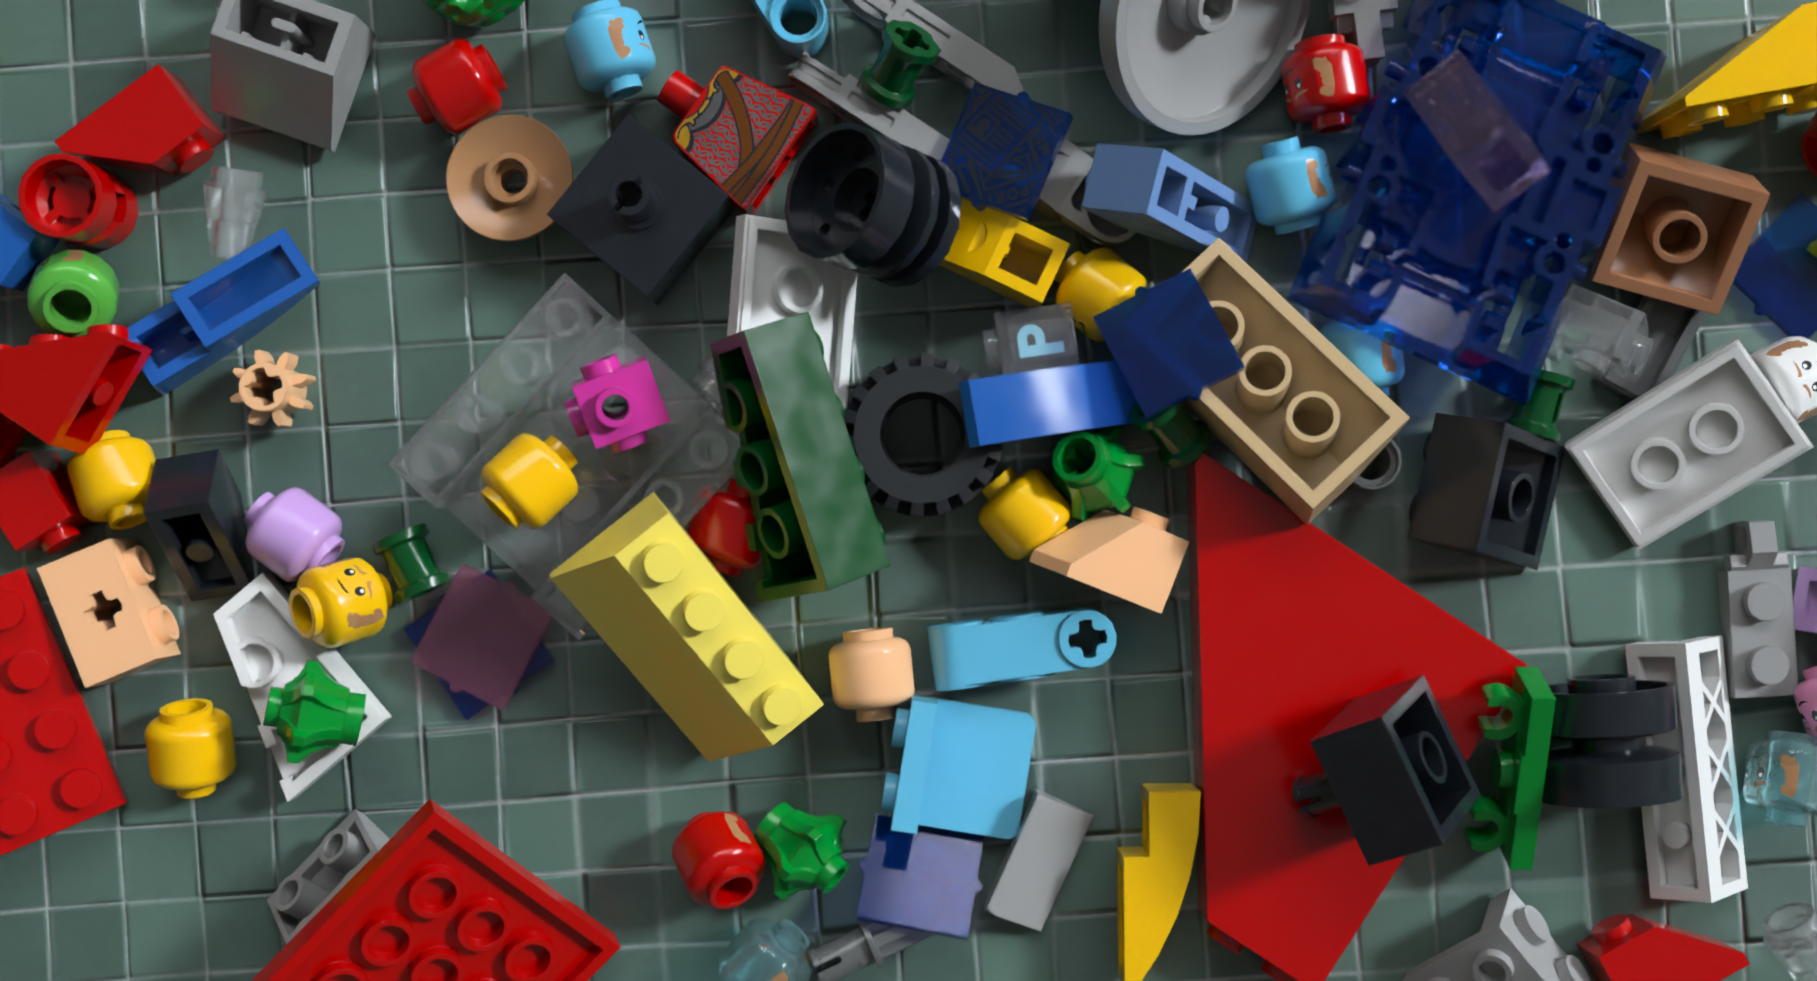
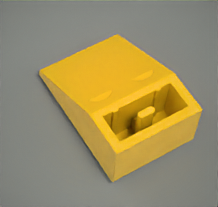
[1635,2,1817,139]

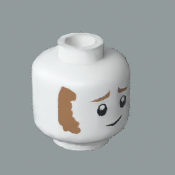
[1750,336,1817,423]

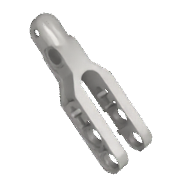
[787,0,1136,246]

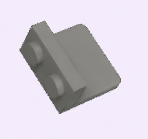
[1403,888,1591,981]

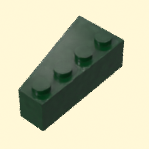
[710,311,891,602]

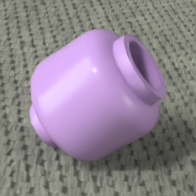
[244,487,345,582]

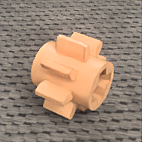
[230,350,316,428]

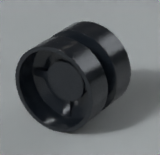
[1542,674,1684,808]

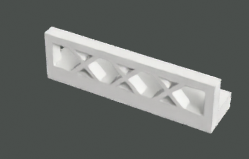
[1625,635,1748,903]

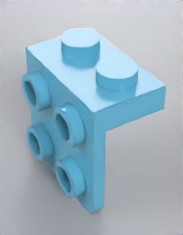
[880,694,1036,839]

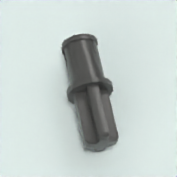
[807,900,936,981]

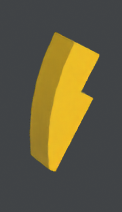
[1117,783,1201,981]

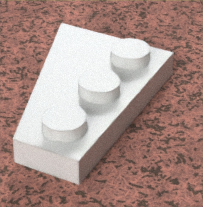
[213,572,392,802]

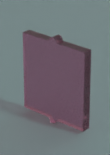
[410,563,557,711]

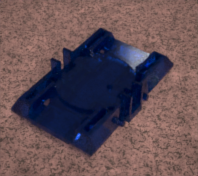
[1286,0,1668,405]

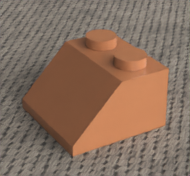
[1590,142,1770,316]

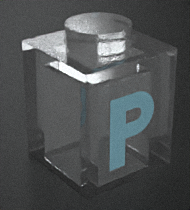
[982,302,1079,375]

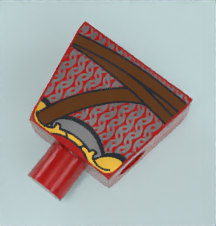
[657,66,819,215]

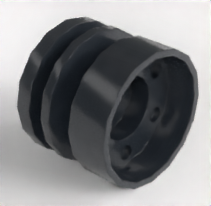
[784,122,962,287]

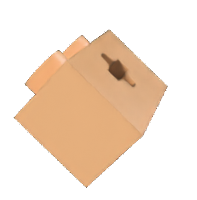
[37,538,181,688]

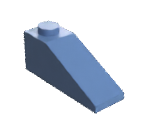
[1081,143,1257,263]

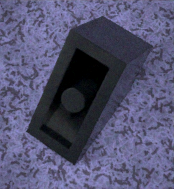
[143,449,255,601]

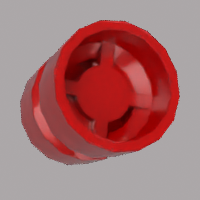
[18,153,138,250]

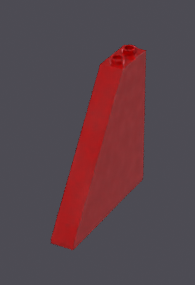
[1186,453,1529,981]

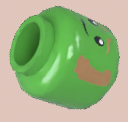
[27,249,119,338]

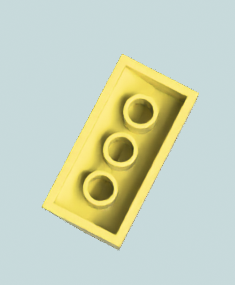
[549,492,824,762]

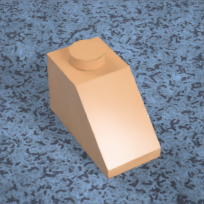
[1029,507,1189,614]

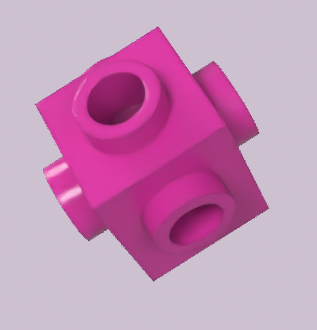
[564,354,671,453]

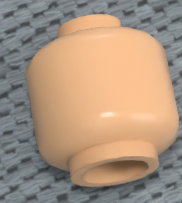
[828,627,915,722]

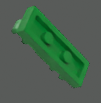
[1464,667,1556,870]

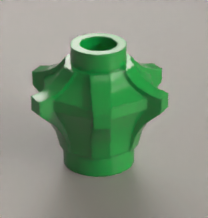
[1048,427,1146,522]
[263,659,366,763]
[753,802,849,901]

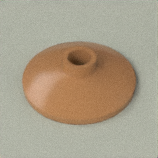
[446,114,574,242]

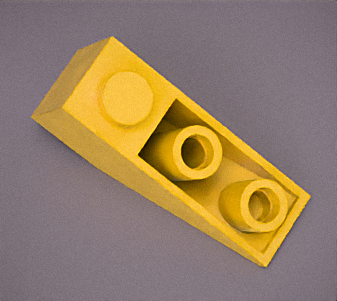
[939,197,1070,311]

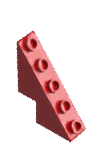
[0,324,153,469]

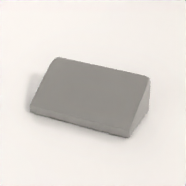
[983,788,1093,931]

